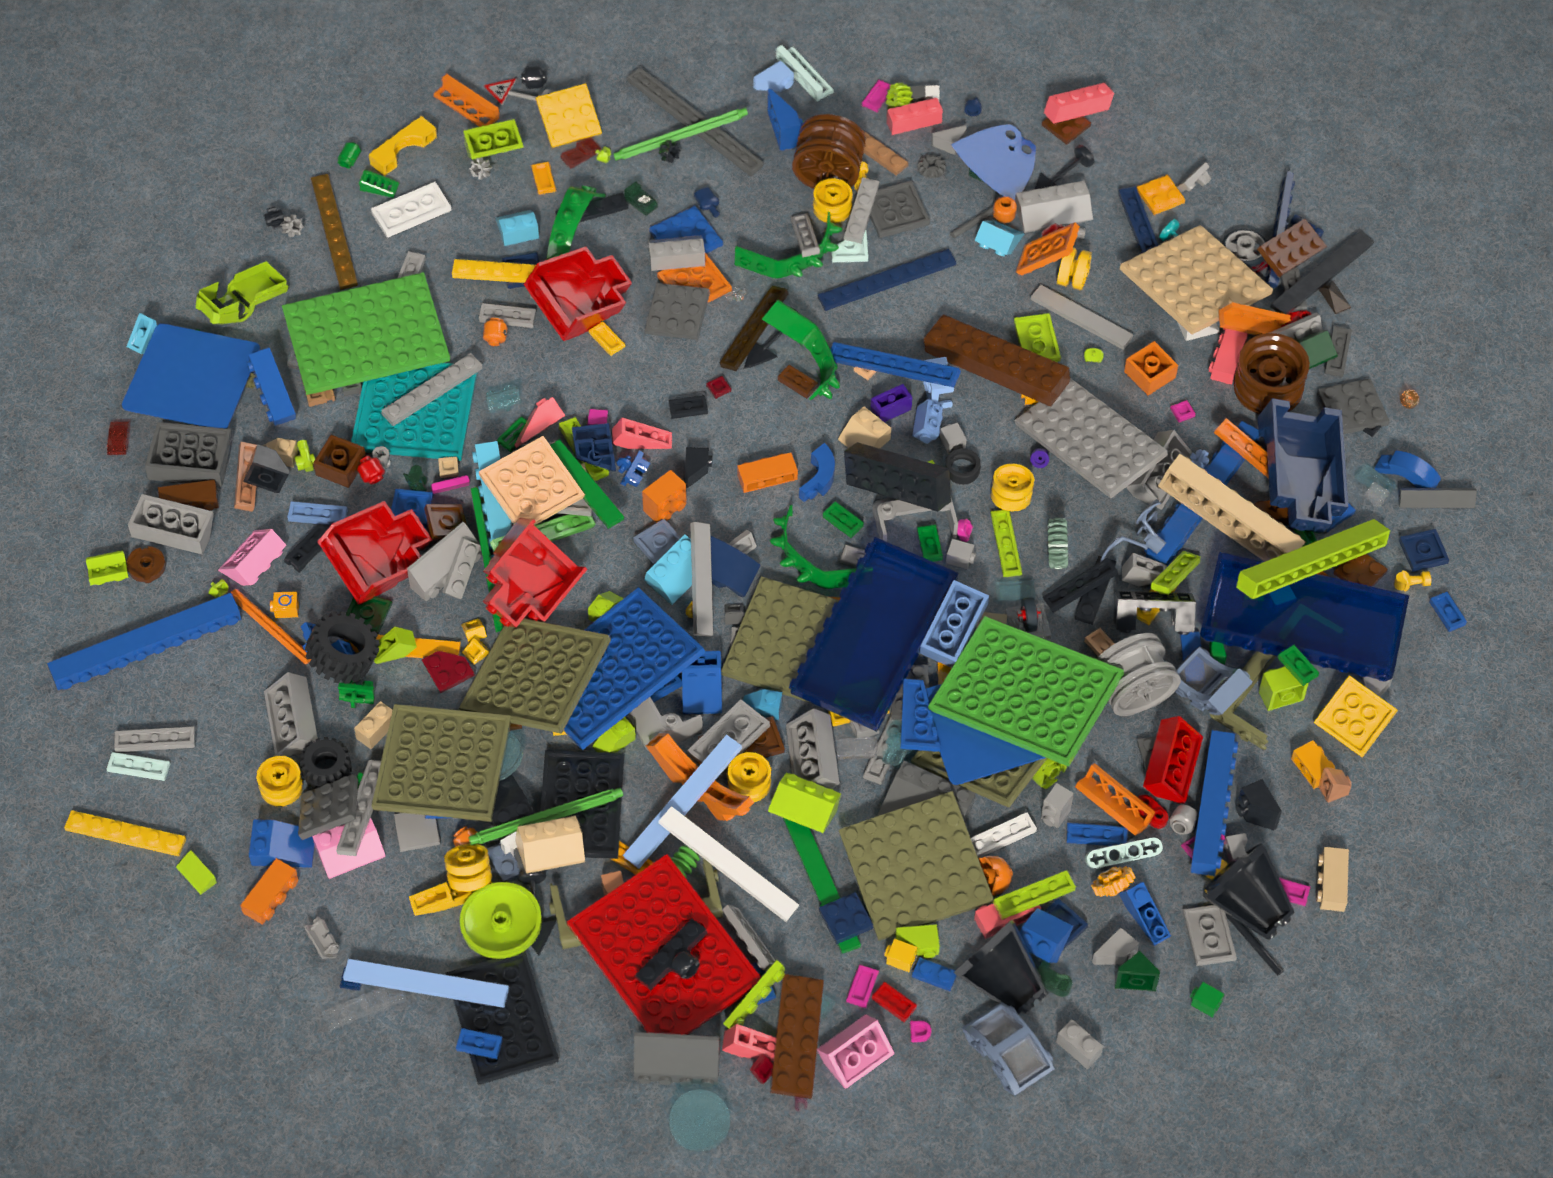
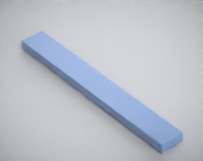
[623,735,742,869]
[343,959,509,1007]

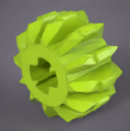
[885,83,913,109]

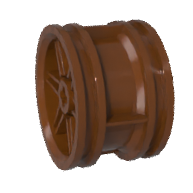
[792,114,866,189]
[1233,333,1310,415]

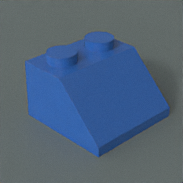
[1020,908,1074,963]

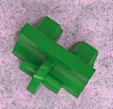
[338,679,375,708]

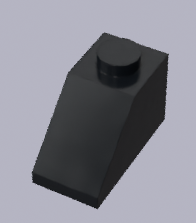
[684,447,712,488]

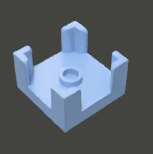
[923,357,954,408]

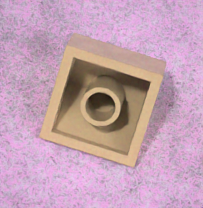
[838,406,891,448]

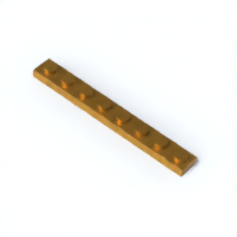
[311,174,358,290]

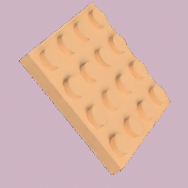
[479,436,585,526]

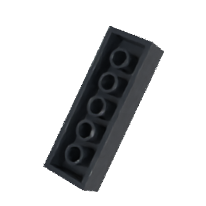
[844,442,951,512]

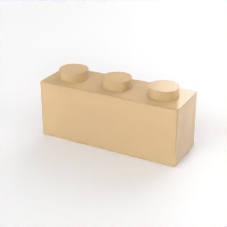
[1317,847,1349,912]

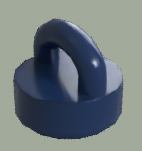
[964,97,982,116]

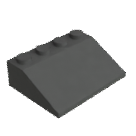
[145,422,231,487]
[877,761,976,822]
[634,1032,720,1087]

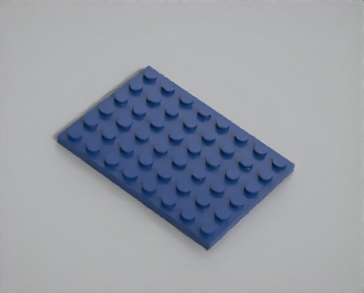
[563,587,706,750]

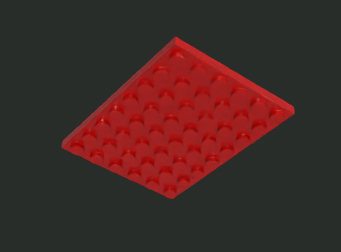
[567,854,761,1035]

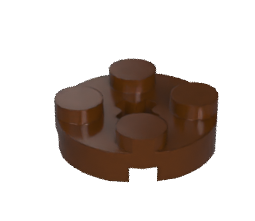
[127,546,166,583]

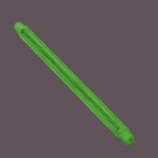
[613,108,748,161]
[468,788,623,845]

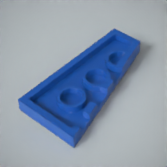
[900,679,941,752]

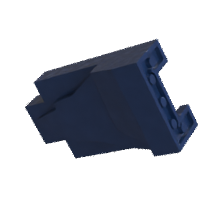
[1258,398,1348,533]

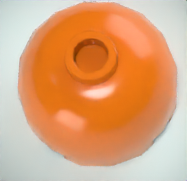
[978,856,1013,896]

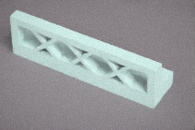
[776,45,834,101]

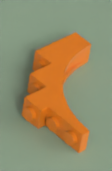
[646,733,754,821]

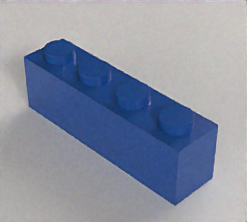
[247,347,296,426]

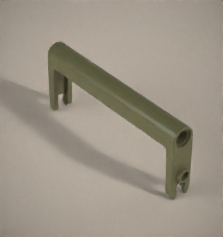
[1209,603,1349,750]
[549,857,723,949]

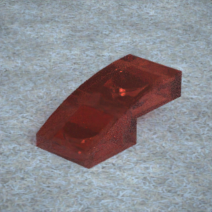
[561,137,601,169]
[107,422,130,455]

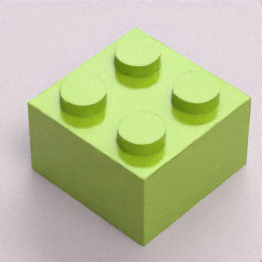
[1259,666,1309,711]

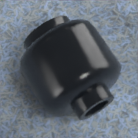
[521,66,546,89]

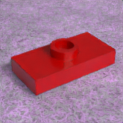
[872,982,917,1023]

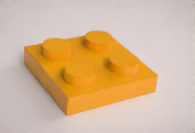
[1137,175,1185,215]

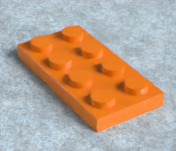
[1016,222,1080,275]

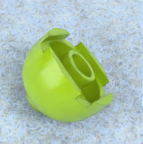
[1032,758,1067,789]

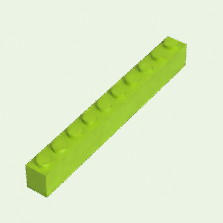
[1236,519,1390,599]

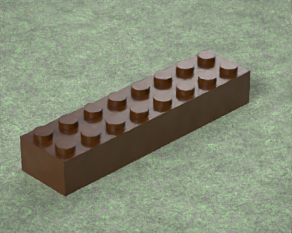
[924,314,1070,407]

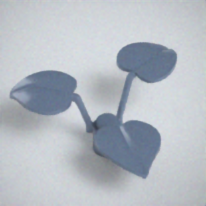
[1100,498,1166,562]

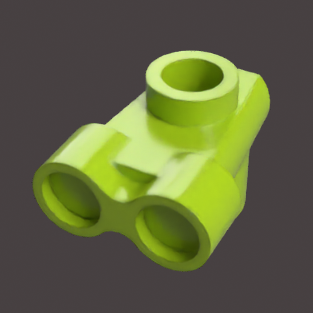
[295,440,315,472]

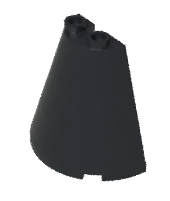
[1202,843,1295,940]
[954,920,1049,1015]

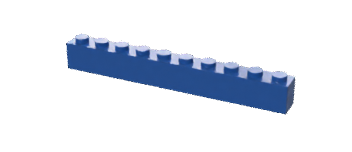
[1145,421,1260,567]
[47,593,242,690]

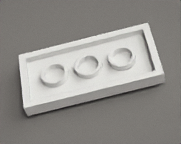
[371,182,451,238]

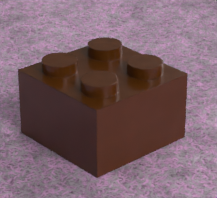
[313,435,366,488]

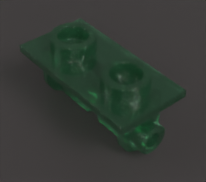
[403,465,427,492]

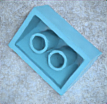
[644,534,692,605]

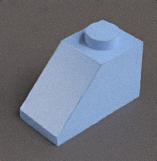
[754,61,794,92]

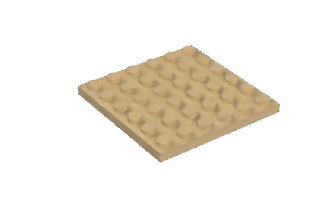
[1120,225,1273,335]

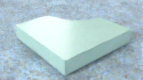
[832,231,868,262]

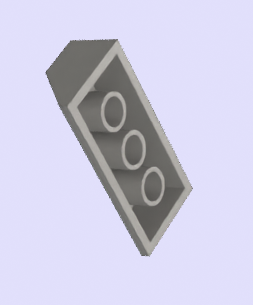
[1015,180,1093,233]
[1126,430,1192,510]
[128,494,214,555]
[407,522,482,601]
[264,672,318,756]
[786,708,840,789]

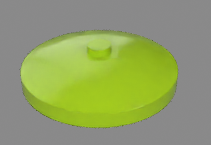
[460,882,542,959]

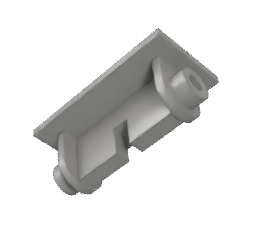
[304,917,339,959]

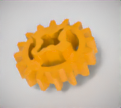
[1091,866,1136,897]

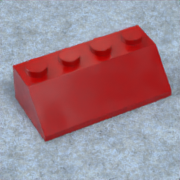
[1143,716,1203,804]

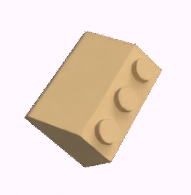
[515,816,585,873]

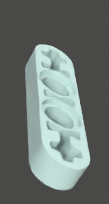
[1085,838,1162,868]

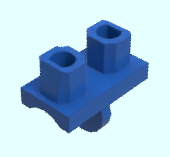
[617,451,650,487]

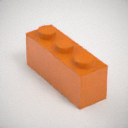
[737,452,798,493]
[240,858,298,925]

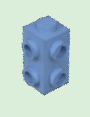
[912,399,943,444]

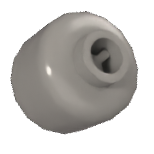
[1170,805,1199,834]

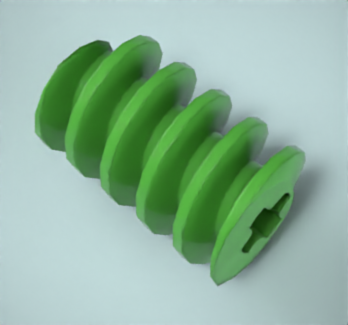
[671,846,700,878]

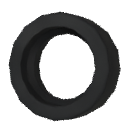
[945,448,981,485]

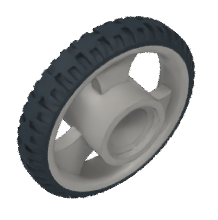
[1222,229,1267,268]

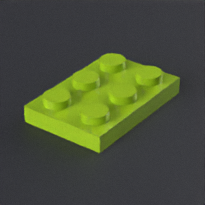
[1014,313,1061,362]

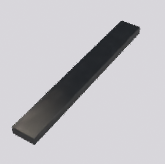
[1270,231,1374,315]

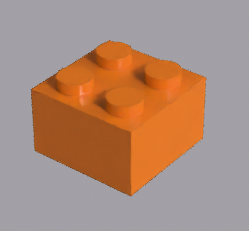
[1124,341,1178,396]
[642,470,686,523]

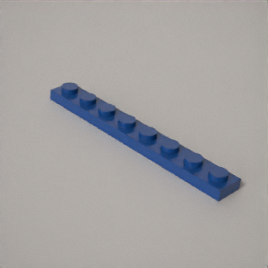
[830,342,961,388]

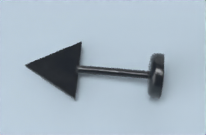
[1034,145,1095,190]
[744,307,800,369]
[518,870,556,956]

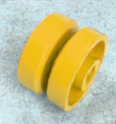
[813,178,852,223]
[1057,247,1092,291]
[991,464,1035,511]
[728,752,771,802]
[256,756,303,806]
[444,844,492,892]

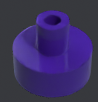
[1030,448,1049,468]

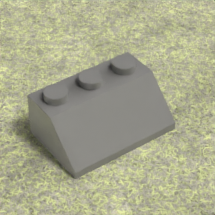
[648,235,705,271]

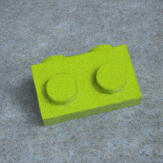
[86,551,129,586]

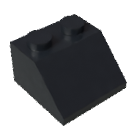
[243,444,290,493]
[1236,779,1282,830]

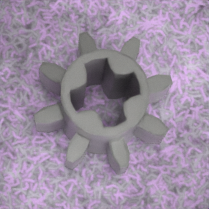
[469,157,492,180]
[280,215,304,237]

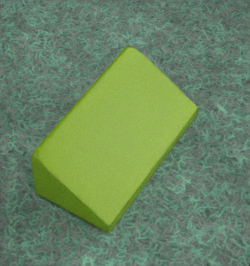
[176,850,217,895]

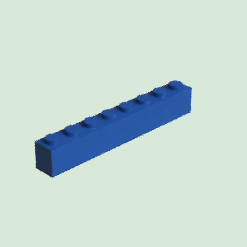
[1191,730,1238,876]

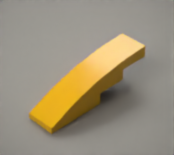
[409,880,492,916]

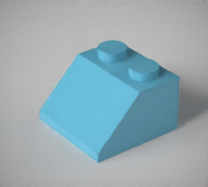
[496,210,539,246]
[975,219,1024,256]

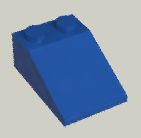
[767,89,803,151]
[249,819,315,867]

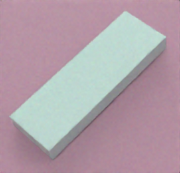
[107,752,170,781]

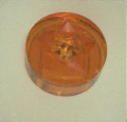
[1400,389,1420,409]

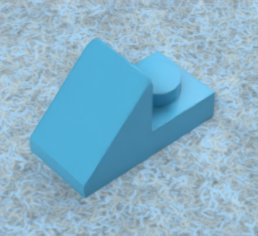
[126,313,157,354]

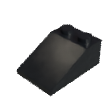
[491,774,535,840]

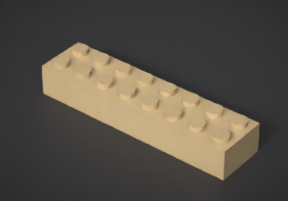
[1158,454,1305,561]

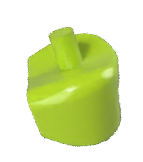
[595,146,611,163]
[1084,348,1104,363]
[208,579,229,598]

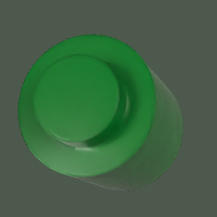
[338,142,361,169]

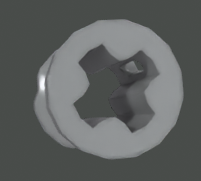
[372,446,391,469]

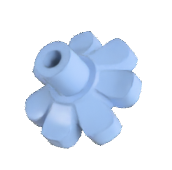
[1190,449,1209,469]

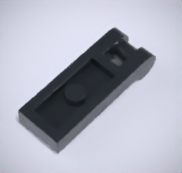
[284,524,327,573]

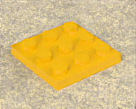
[535,84,602,148]
[1314,676,1398,758]

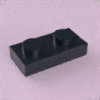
[668,395,708,419]

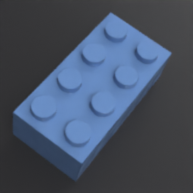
[920,580,989,668]

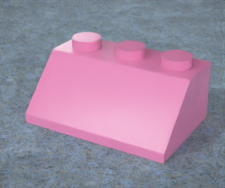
[218,529,286,586]
[312,818,386,879]
[817,1015,895,1089]

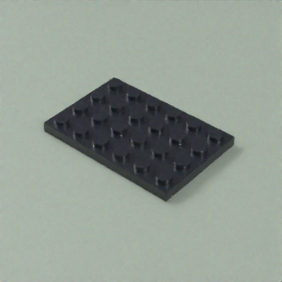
[540,750,624,859]
[446,951,559,1085]

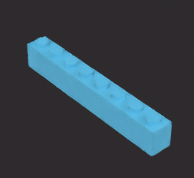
[472,441,512,584]

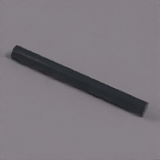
[1226,913,1284,976]

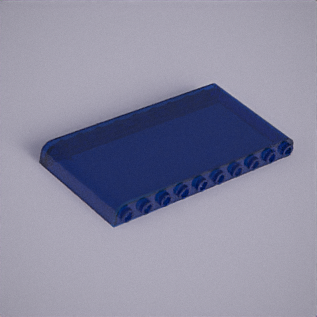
[789,537,959,732]
[1200,552,1410,682]

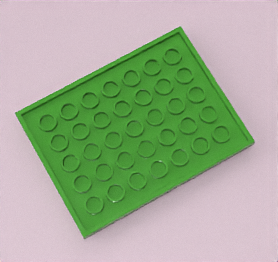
[282,272,450,395]
[928,616,1124,767]

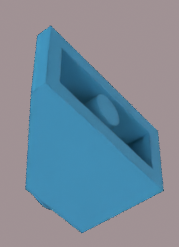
[743,689,782,720]

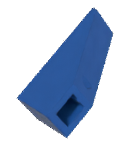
[1118,882,1171,946]

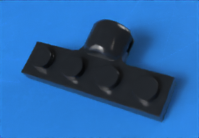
[635,919,708,990]

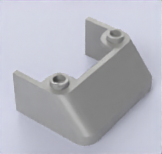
[873,498,958,551]
[627,697,703,752]

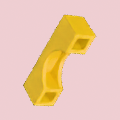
[369,116,437,176]

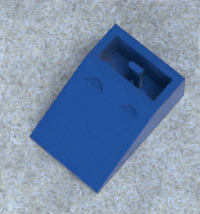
[682,651,722,714]

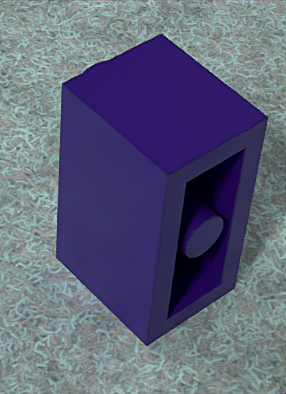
[870,384,912,422]

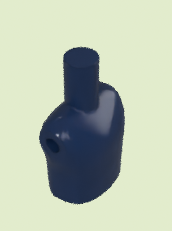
[694,188,720,218]

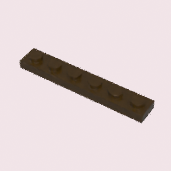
[719,285,789,371]

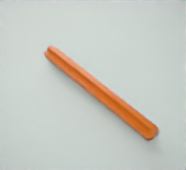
[230,589,311,664]

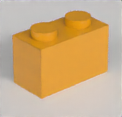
[1291,740,1336,789]

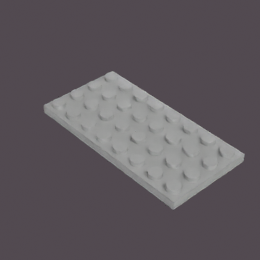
[1014,378,1168,498]

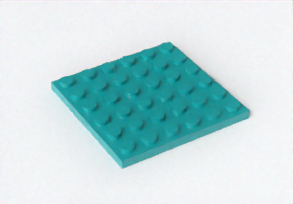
[351,363,478,461]

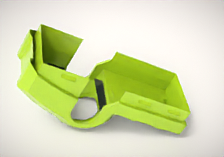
[195,261,288,325]

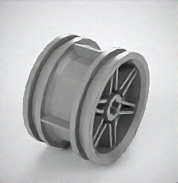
[1097,633,1181,716]

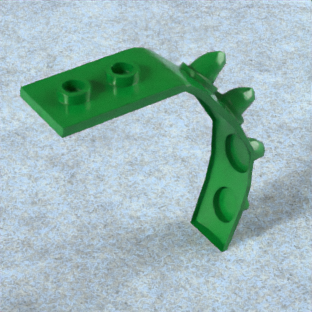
[546,185,606,260]
[734,212,843,279]
[762,300,840,400]
[770,505,873,589]

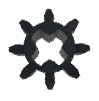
[658,140,681,163]
[264,207,284,229]

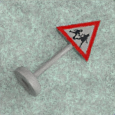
[483,78,554,105]

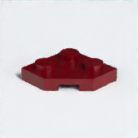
[422,651,475,693]

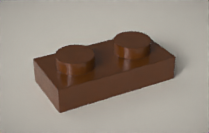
[778,365,818,399]

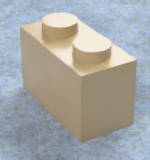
[354,701,393,749]

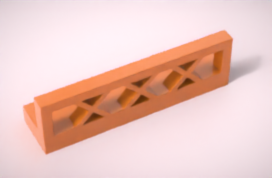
[434,74,499,127]
[1219,302,1290,335]
[1075,763,1155,836]

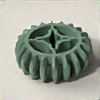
[1048,518,1068,569]

